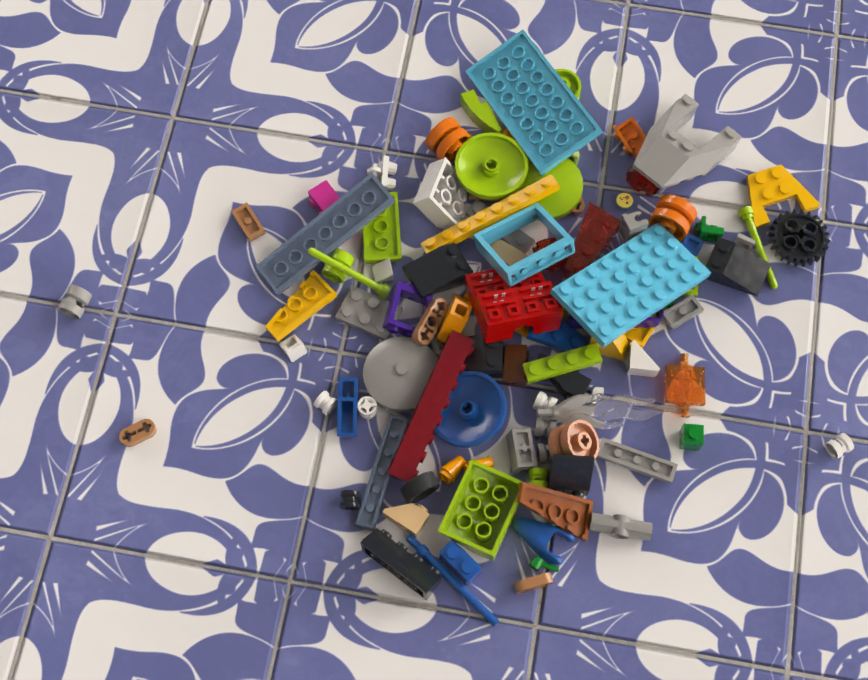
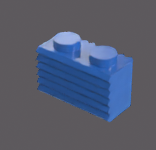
[439,539,482,585]

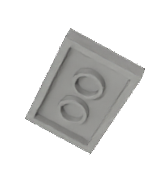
[335,285,403,341]

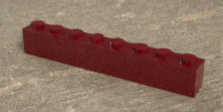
[386,330,474,483]

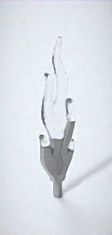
[536,393,680,429]

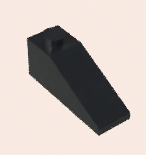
[537,353,592,400]

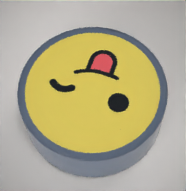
[615,192,634,211]

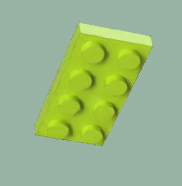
[363,192,402,264]

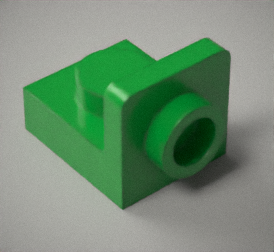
[695,216,724,242]

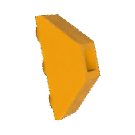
[436,293,472,343]

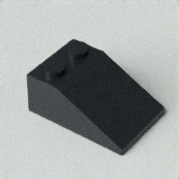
[705,237,771,297]
[402,243,473,298]
[463,334,503,378]
[548,454,595,498]

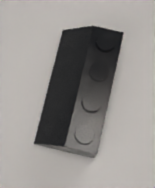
[360,528,442,600]

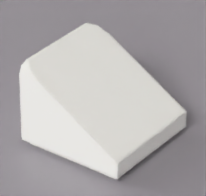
[372,259,394,283]
[279,334,307,362]

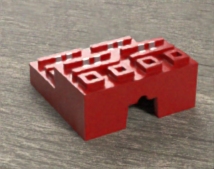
[464,266,563,344]

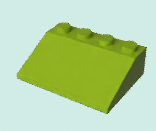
[437,459,523,562]

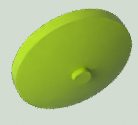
[455,133,528,200]
[515,157,583,221]

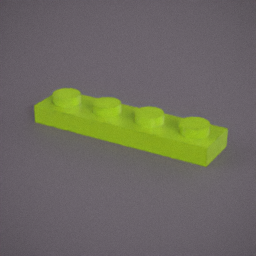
[522,343,603,384]

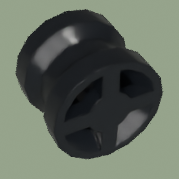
[340,490,361,511]

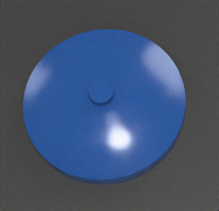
[434,371,507,448]

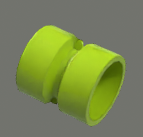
[321,248,355,284]

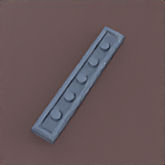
[355,414,409,531]

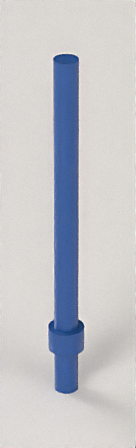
[406,534,499,627]

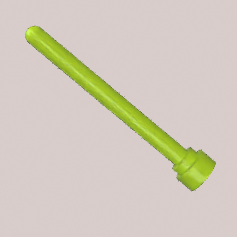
[737,206,778,289]
[308,247,392,299]

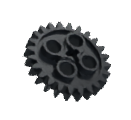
[768,209,830,267]

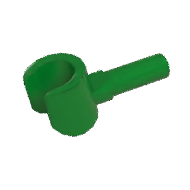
[529,557,559,572]

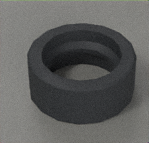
[400,471,440,504]

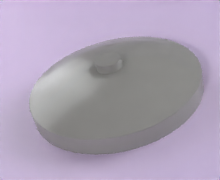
[363,336,437,412]

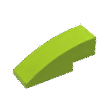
[460,89,501,134]

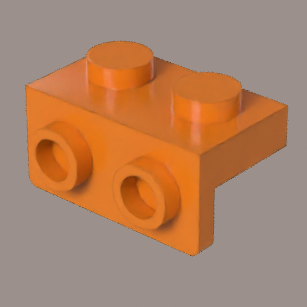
[612,117,646,158]

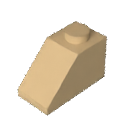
[382,503,429,538]

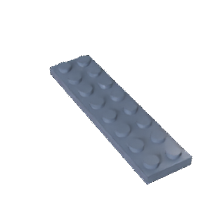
[255,172,396,296]

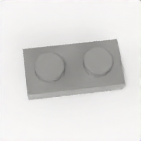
[662,294,704,330]

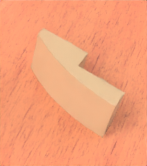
[489,239,528,266]

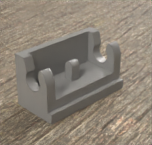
[617,211,649,244]
[506,428,537,474]

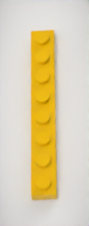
[420,174,560,254]

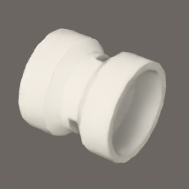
[532,391,558,410]
[825,433,854,460]

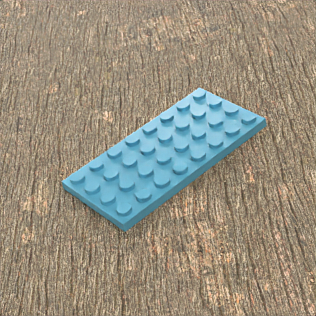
[465,29,603,176]
[550,222,711,348]

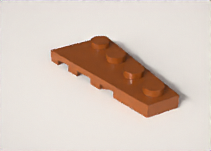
[516,482,593,541]

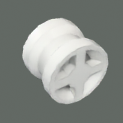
[313,391,338,415]
[357,396,377,419]

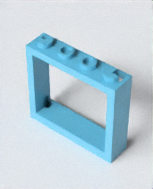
[473,202,575,287]

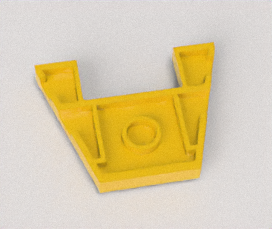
[746,165,820,229]

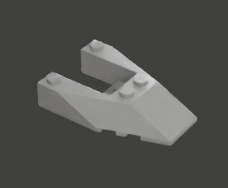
[632,94,742,189]

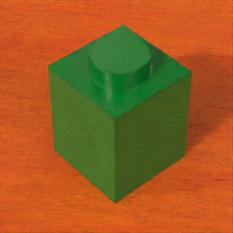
[679,423,704,451]

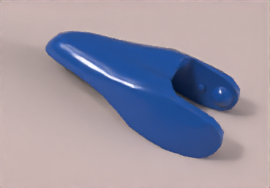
[512,518,575,565]

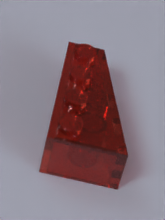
[563,202,621,279]

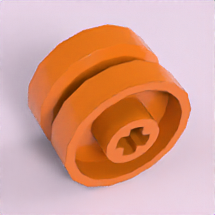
[425,117,471,162]
[649,194,697,240]

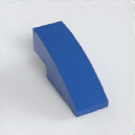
[337,377,359,437]

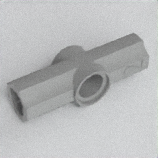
[589,512,653,541]

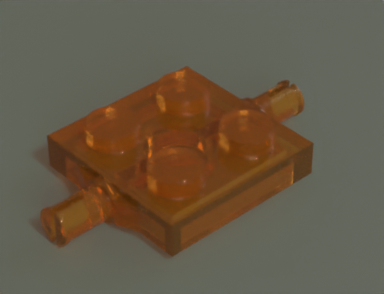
[665,353,706,418]

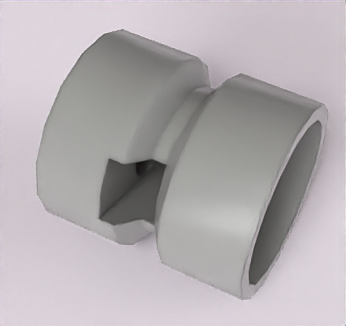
[58,284,92,320]

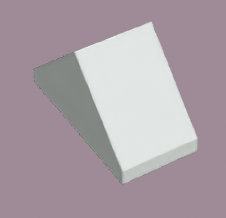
[627,340,660,377]

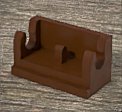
[502,344,529,388]

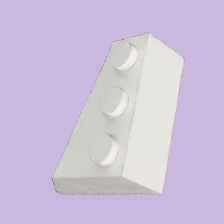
[413,157,467,229]

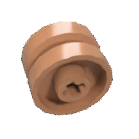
[548,419,599,458]

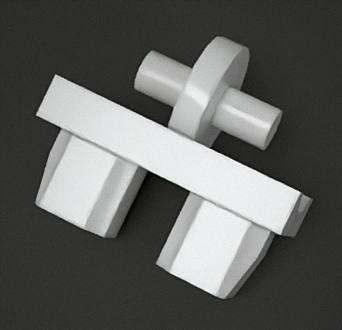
[367,155,397,191]

